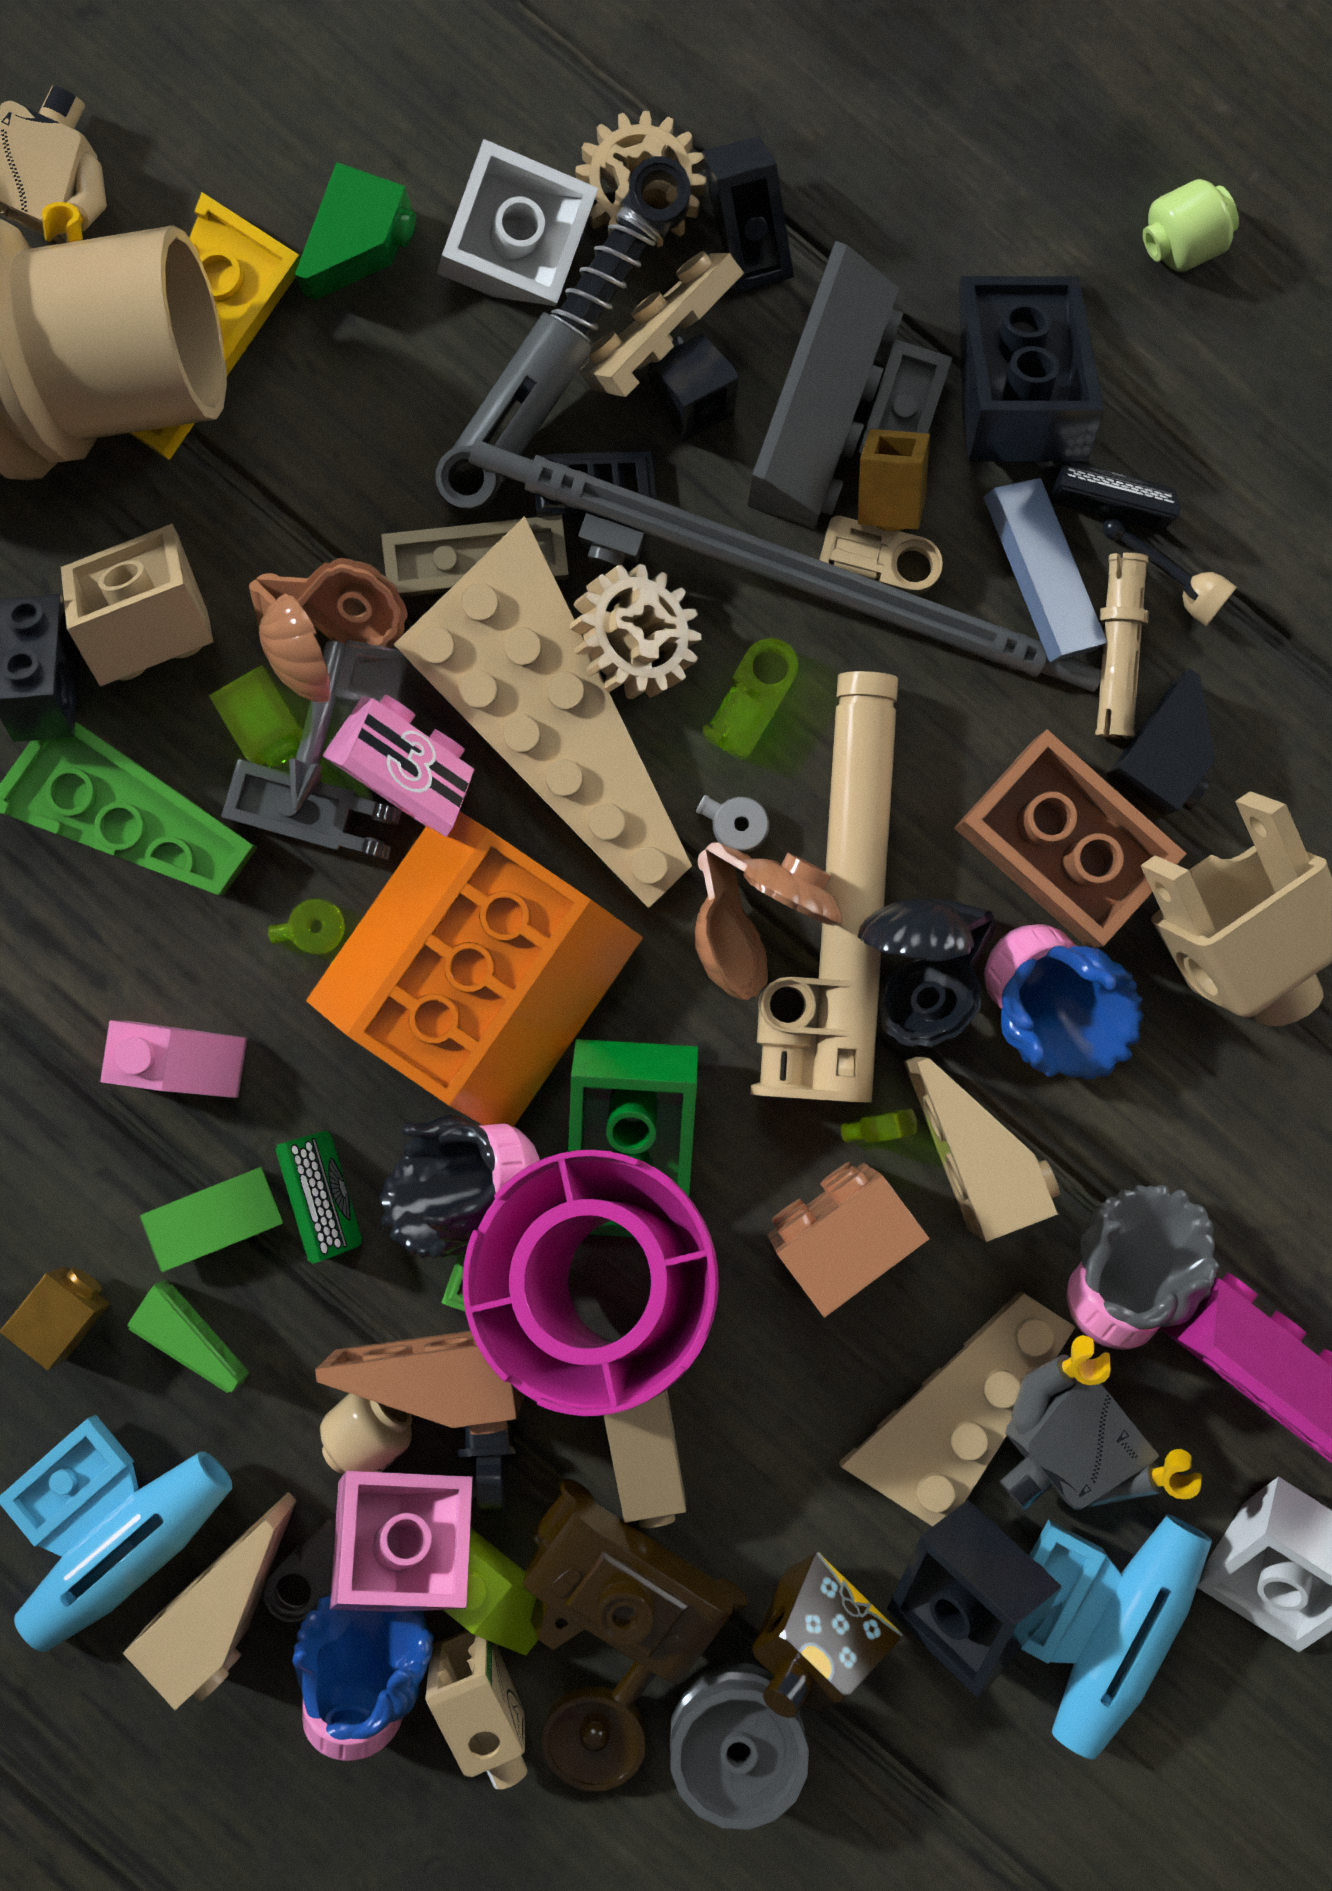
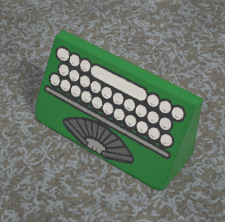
[275,1131,362,1264]

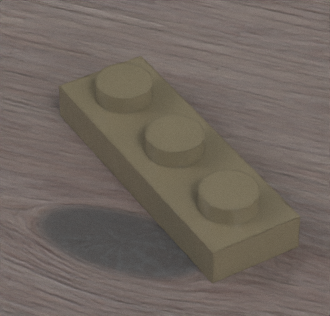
[381,515,569,597]

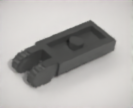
[221,759,402,860]

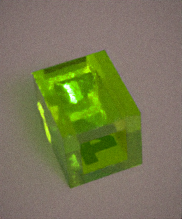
[209,665,304,767]

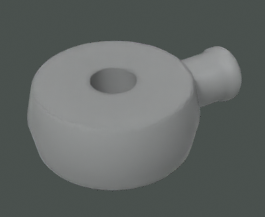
[696,795,770,853]

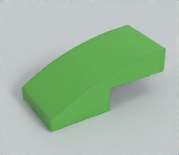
[139,1167,283,1272]

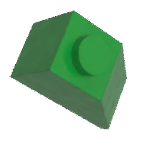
[295,162,416,300]

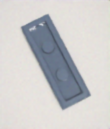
[984,478,1107,663]

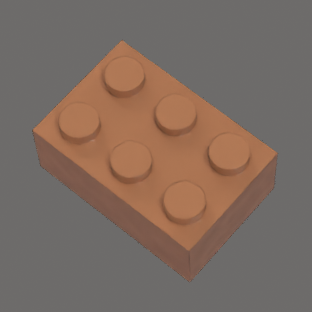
[954,729,1187,948]
[767,1162,930,1318]

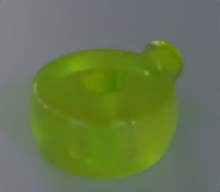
[268,898,345,955]
[841,1108,917,1143]

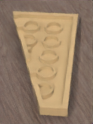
[394,516,692,908]

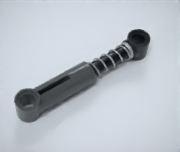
[436,156,690,510]

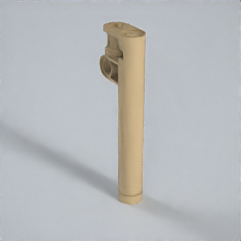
[750,671,898,1102]

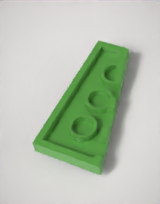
[0,721,258,896]

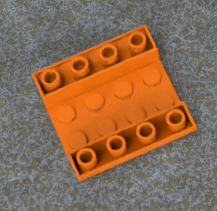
[306,811,643,1127]

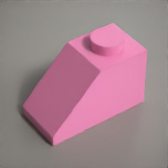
[100,1020,247,1098]

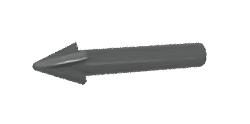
[289,641,349,811]

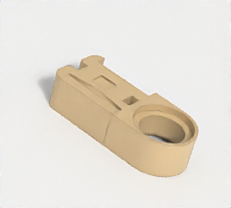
[819,516,943,596]

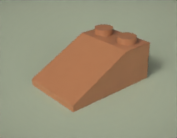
[315,1331,525,1435]

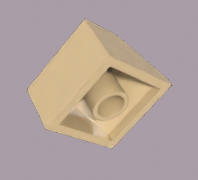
[61,524,214,687]

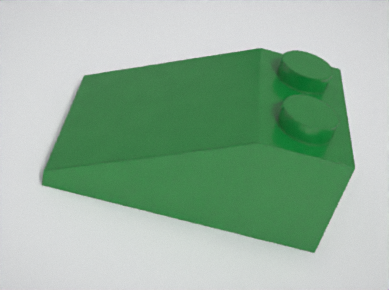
[568,1039,698,1237]

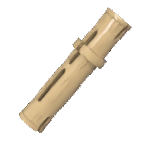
[1095,553,1149,739]

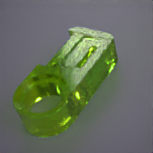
[703,638,798,760]

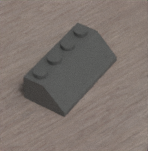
[747,241,904,530]

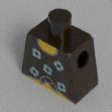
[752,1552,903,1718]

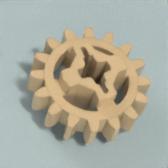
[575,111,706,248]
[570,564,701,699]

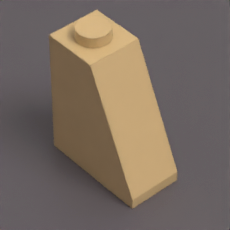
[604,1390,686,1528]

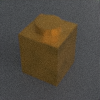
[858,429,930,531]
[0,1266,111,1371]

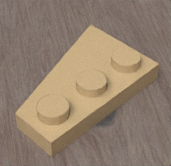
[578,251,743,397]

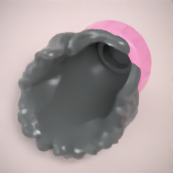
[1066,1185,1219,1350]

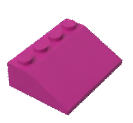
[1159,1272,1332,1464]

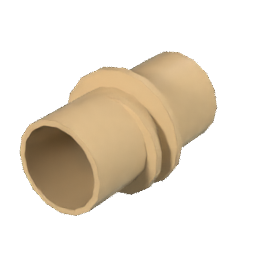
[0,219,227,480]

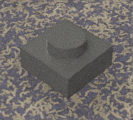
[578,513,645,569]

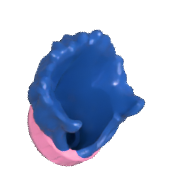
[984,924,1144,1080]
[292,1593,434,1761]

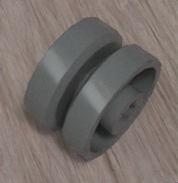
[670,1662,809,1830]

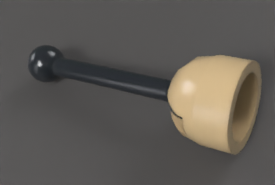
[1103,516,1237,626]

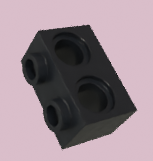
[0,594,80,742]

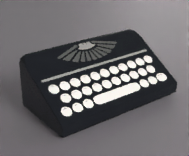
[1049,461,1181,531]

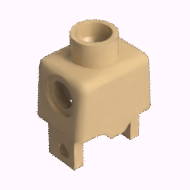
[1140,791,1332,1026]

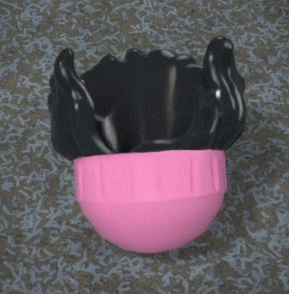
[379,1115,540,1258]

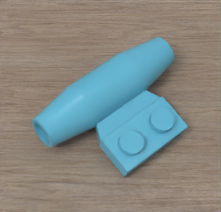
[0,1414,232,1652]
[1021,1514,1212,1760]

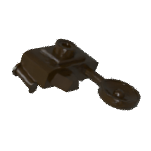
[523,1479,748,1791]

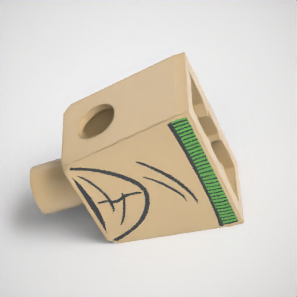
[426,1629,528,1789]

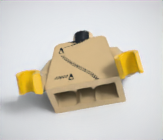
[0,86,107,244]

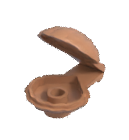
[249,558,407,703]
[695,842,842,1001]

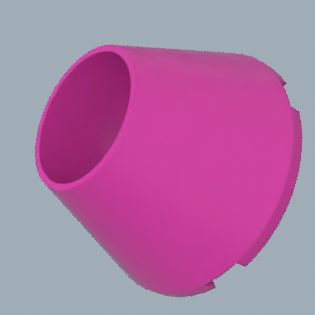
[463,1150,719,1416]

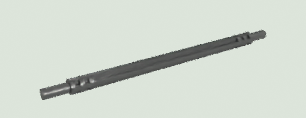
[468,439,1101,692]

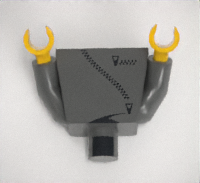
[1000,1335,1202,1510]

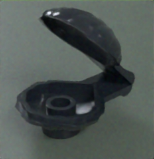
[857,898,995,1047]

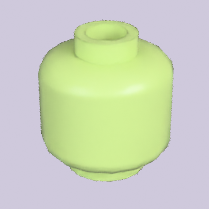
[1143,179,1239,272]

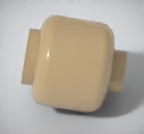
[320,1393,412,1474]

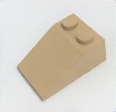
[903,1056,1060,1242]
[123,1492,297,1710]

